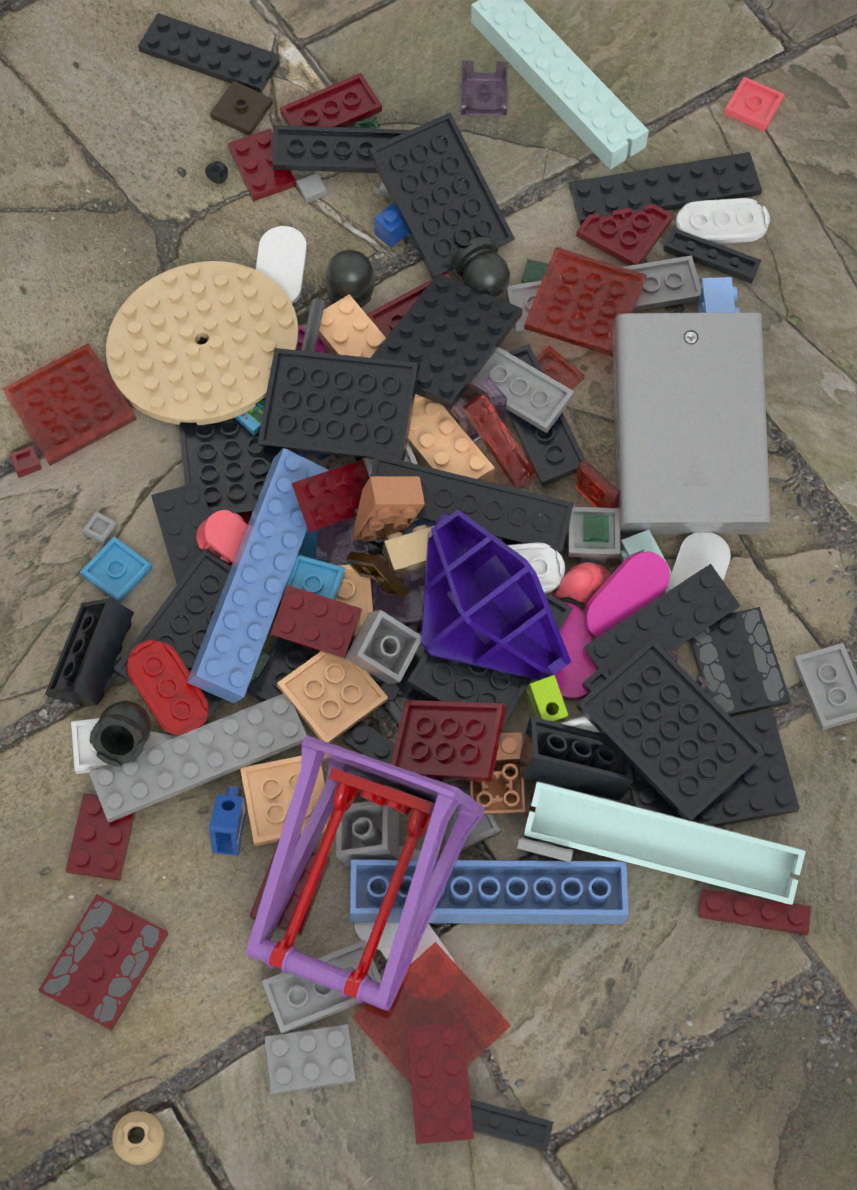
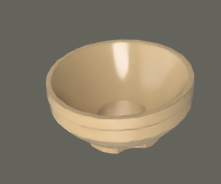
[112,1111,165,1165]

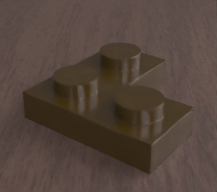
[345,551,410,599]

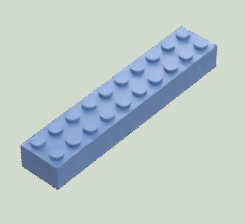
[187,448,329,703]
[350,860,629,924]

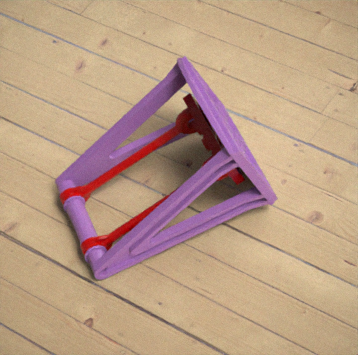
[246,735,485,1011]

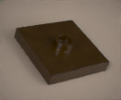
[210,81,273,136]

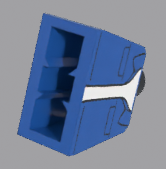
[209,786,246,856]

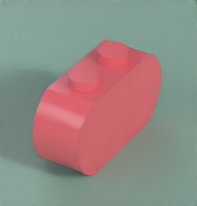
[196,510,248,567]

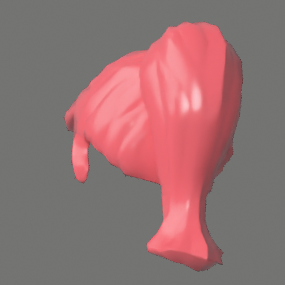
[549,562,612,605]

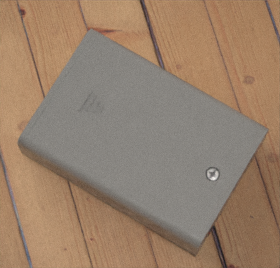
[612,313,771,535]

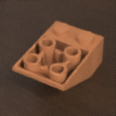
[352,476,425,542]
[469,733,525,814]

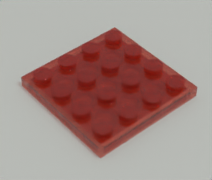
[524,247,647,357]
[2,343,137,466]
[352,942,511,1085]

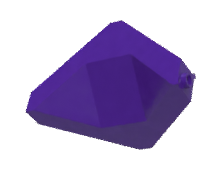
[421,509,571,680]

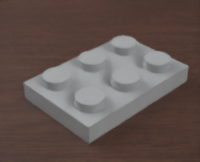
[793,643,857,730]
[265,1024,356,1095]

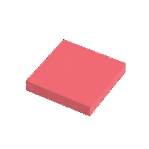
[724,77,785,132]

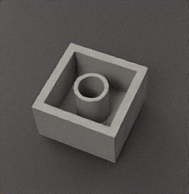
[345,610,421,684]
[336,801,399,868]

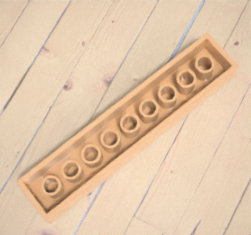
[318,294,495,483]

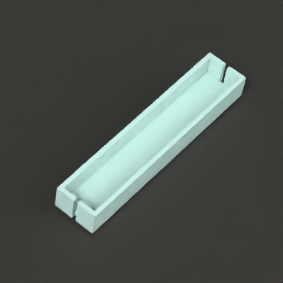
[471,0,649,170]
[524,781,806,905]

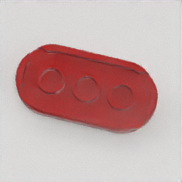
[127,640,208,737]

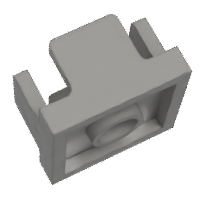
[567,507,620,566]

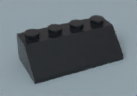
[45,598,134,707]
[520,716,633,801]

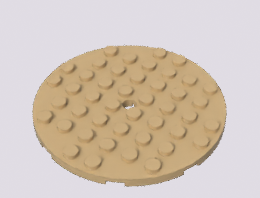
[106,261,300,425]

